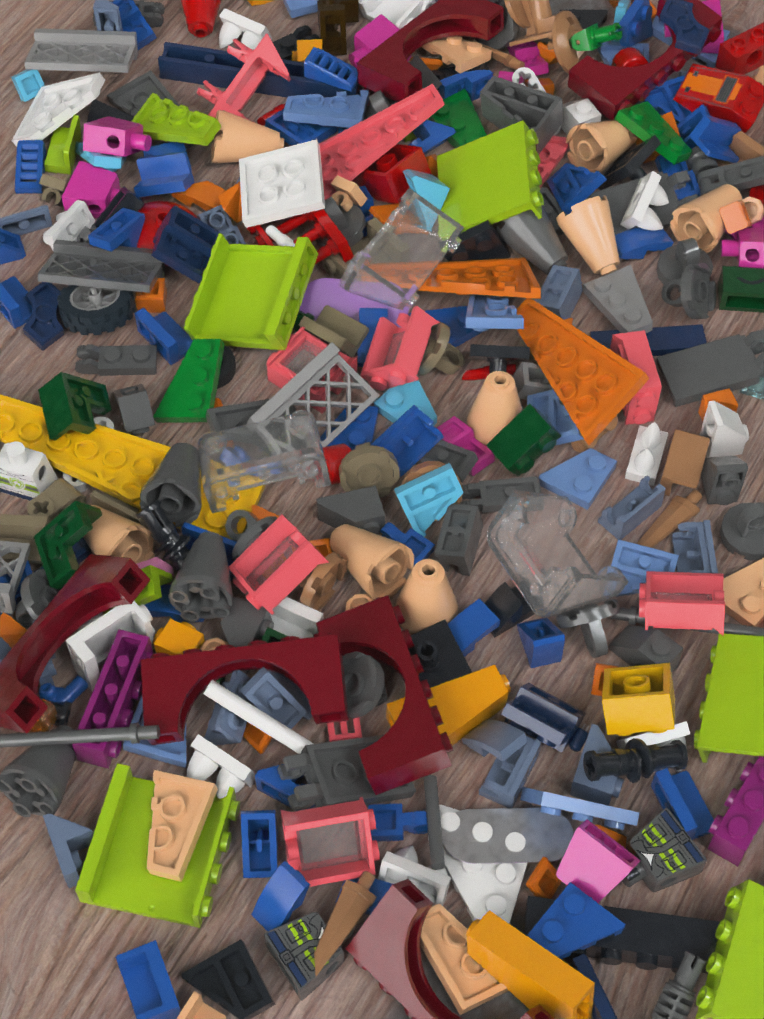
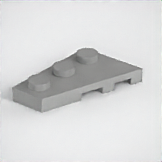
[583,265,653,333]

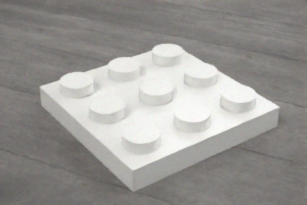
[239,139,325,228]

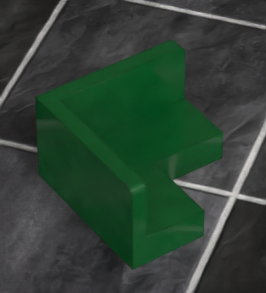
[38,372,112,440]
[34,500,102,590]

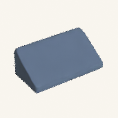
[93,0,123,31]
[0,205,53,236]

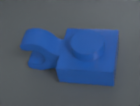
[380,522,435,567]
[368,803,428,841]

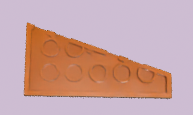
[361,258,541,299]
[517,298,649,445]

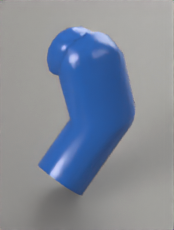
[39,675,89,704]

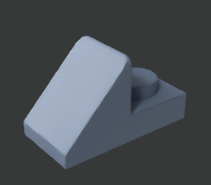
[239,667,308,729]
[43,813,94,888]

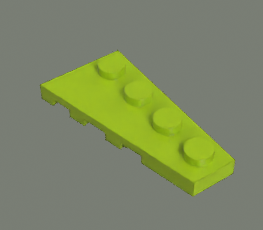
[131,93,221,146]

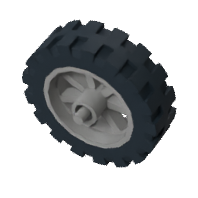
[57,285,136,335]

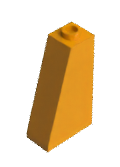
[386,665,511,746]
[466,910,595,1019]

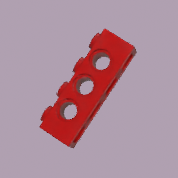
[715,22,764,75]

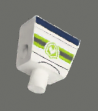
[0,441,58,501]

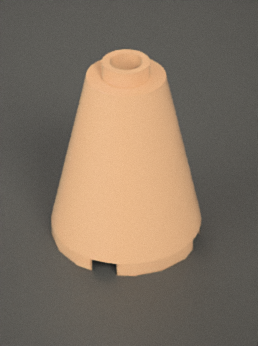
[211,110,284,164]
[566,120,638,173]
[670,184,742,253]
[556,196,620,276]
[467,371,523,446]
[83,505,157,564]
[330,524,414,600]
[395,559,458,635]

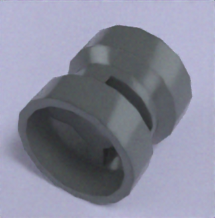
[686,146,719,182]

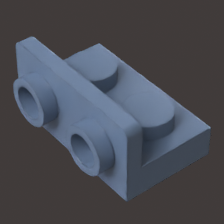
[204,670,253,746]

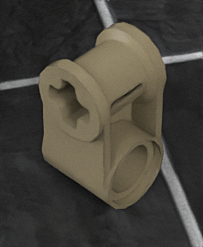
[27,478,86,521]

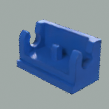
[371,405,444,477]

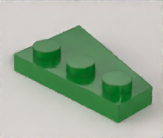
[429,88,487,148]
[615,101,692,165]
[153,339,225,423]

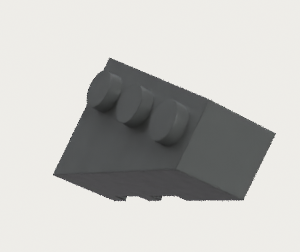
[480,76,564,154]

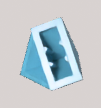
[403,169,450,226]

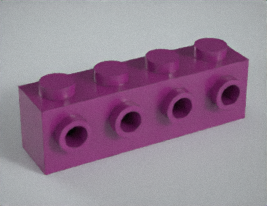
[72,629,155,769]
[708,756,764,867]

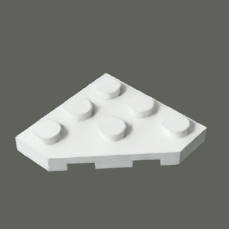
[11,72,105,147]
[428,804,528,924]

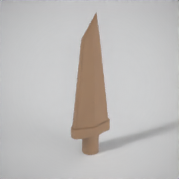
[462,36,525,70]
[637,489,703,548]
[314,871,377,976]

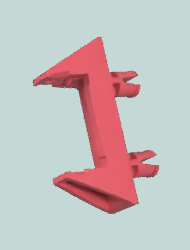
[197,34,291,122]

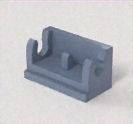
[535,265,583,319]
[598,476,666,540]
[671,520,718,573]
[479,736,542,808]

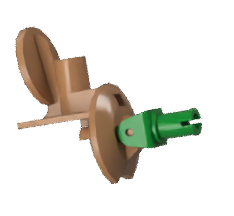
[504,0,622,74]

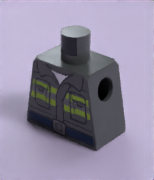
[622,808,707,892]
[264,912,354,1001]

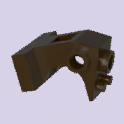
[317,0,359,56]

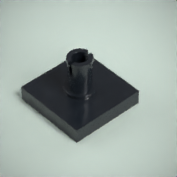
[598,135,661,190]
[469,344,530,374]
[402,620,472,688]

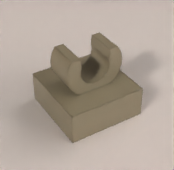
[39,174,69,207]

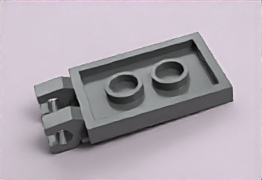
[587,170,698,235]
[657,329,764,407]
[277,735,416,810]

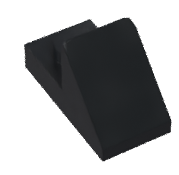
[485,579,547,637]

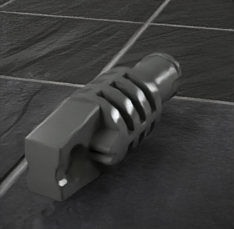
[651,951,707,1019]

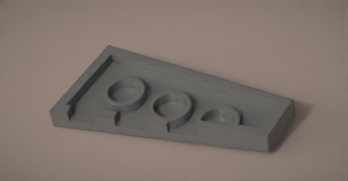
[107,70,195,149]

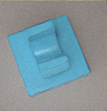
[11,69,45,102]

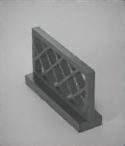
[38,239,165,293]

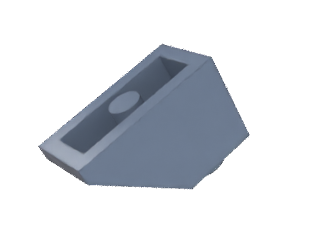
[570,724,624,806]

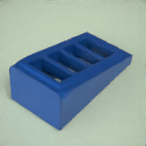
[304,47,358,92]
[15,140,47,194]

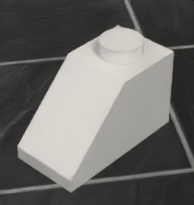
[561,98,602,135]
[700,401,749,458]

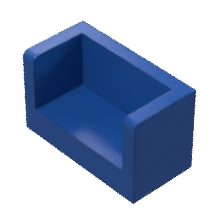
[115,940,181,1019]

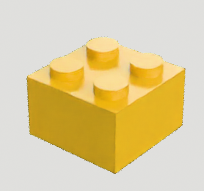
[602,663,675,736]

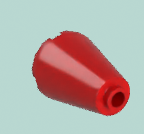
[181,0,222,38]

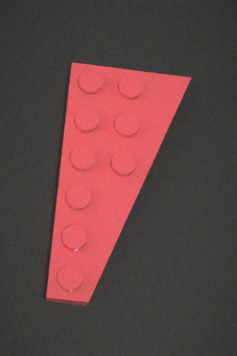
[319,84,445,200]

